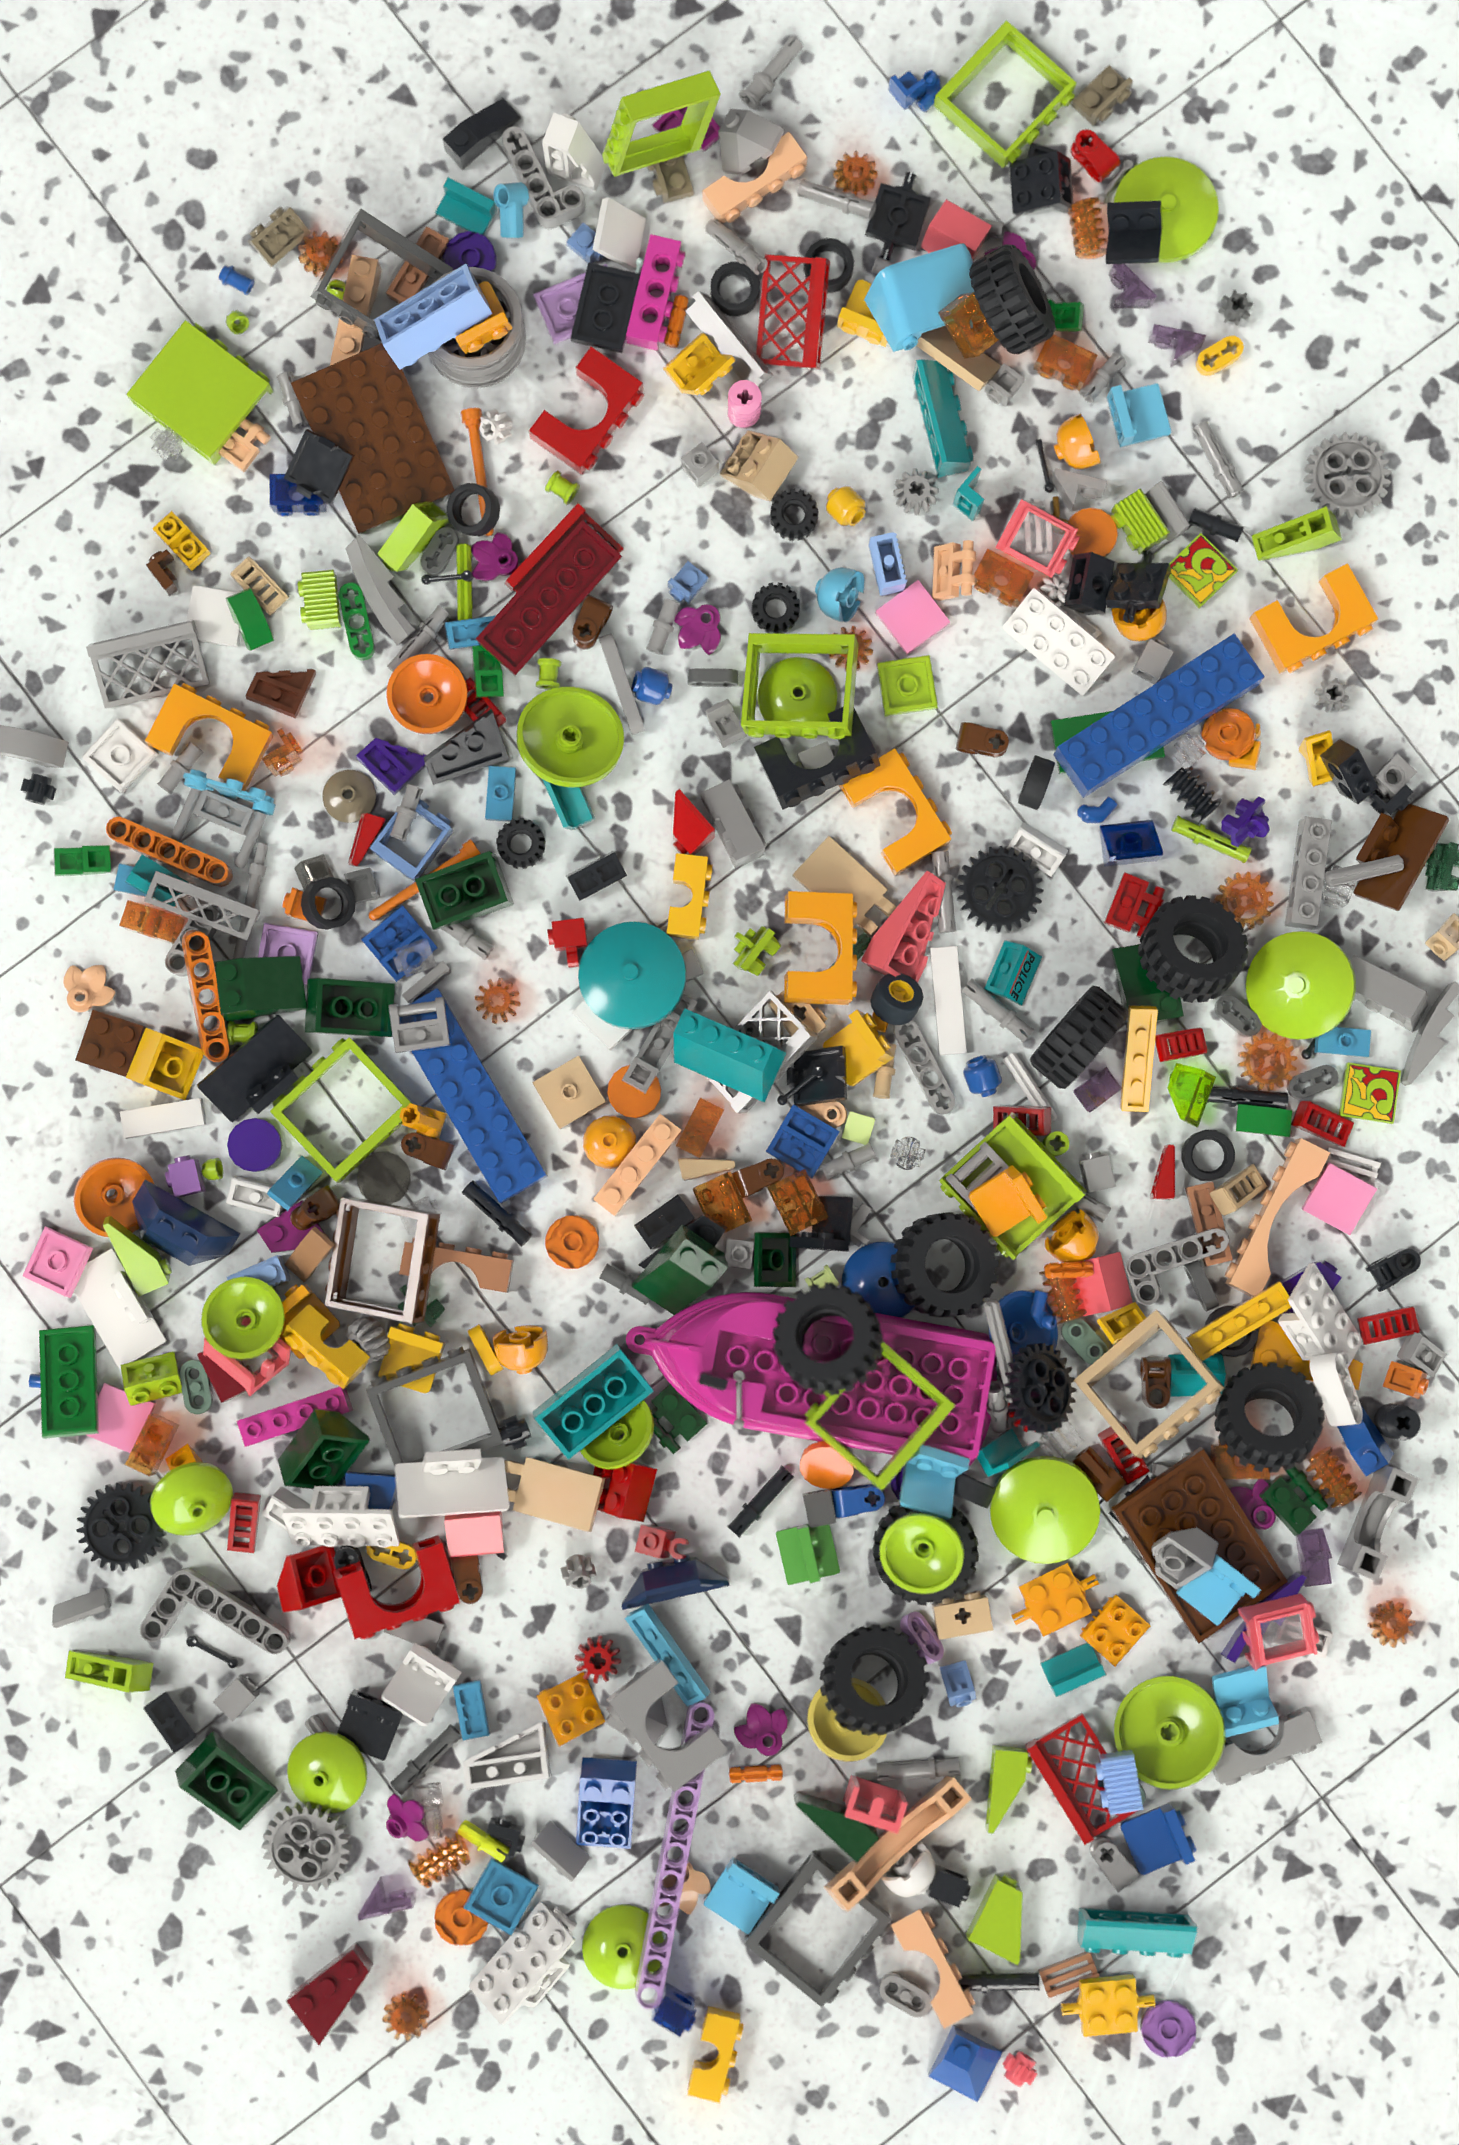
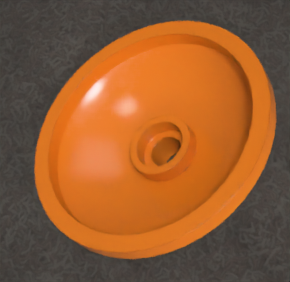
[386,654,468,734]
[74,1158,155,1237]

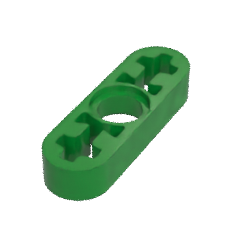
[339,583,375,661]

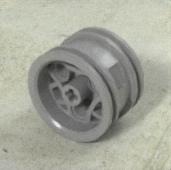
[428,267,526,388]

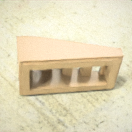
[230,556,289,616]
[678,1158,735,1181]
[1210,1164,1267,1215]

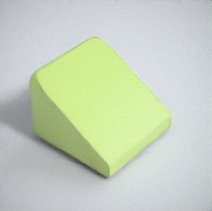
[841,1111,875,1145]

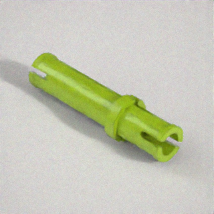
[1171,815,1252,863]

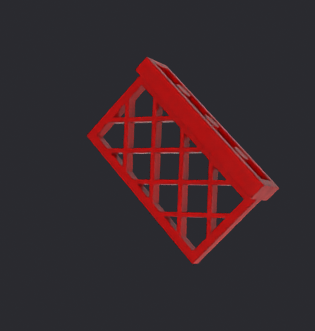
[756,254,830,370]
[504,503,624,593]
[1025,1713,1139,1845]

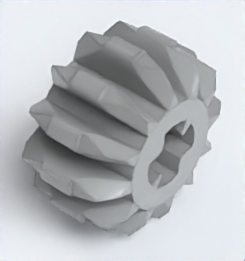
[893,468,939,516]
[346,1316,390,1363]

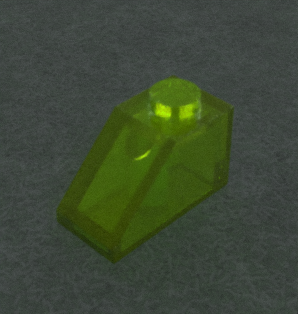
[1167,1063,1216,1128]

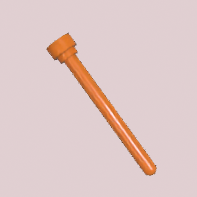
[460,408,494,536]
[368,839,481,921]

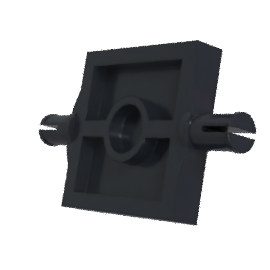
[865,172,931,261]
[1106,551,1171,623]

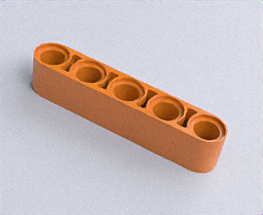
[106,817,233,887]
[182,930,229,1062]

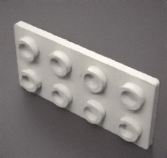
[1003,588,1116,695]
[74,1249,167,1369]
[1278,1263,1362,1368]
[395,1449,509,1518]
[282,1486,400,1548]
[469,1903,575,2025]

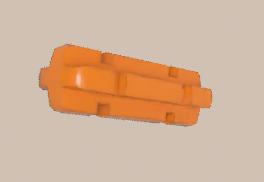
[665,295,689,348]
[1044,1262,1094,1279]
[729,1765,783,1783]

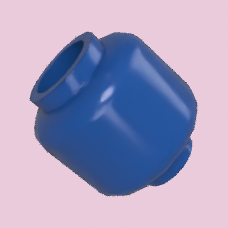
[631,667,673,705]
[963,1055,1002,1097]

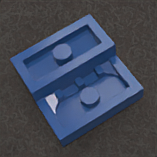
[361,905,438,982]
[766,1104,840,1179]

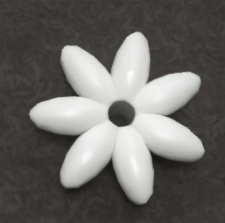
[1040,576,1068,603]

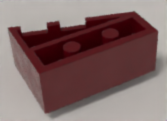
[286,1942,373,2046]

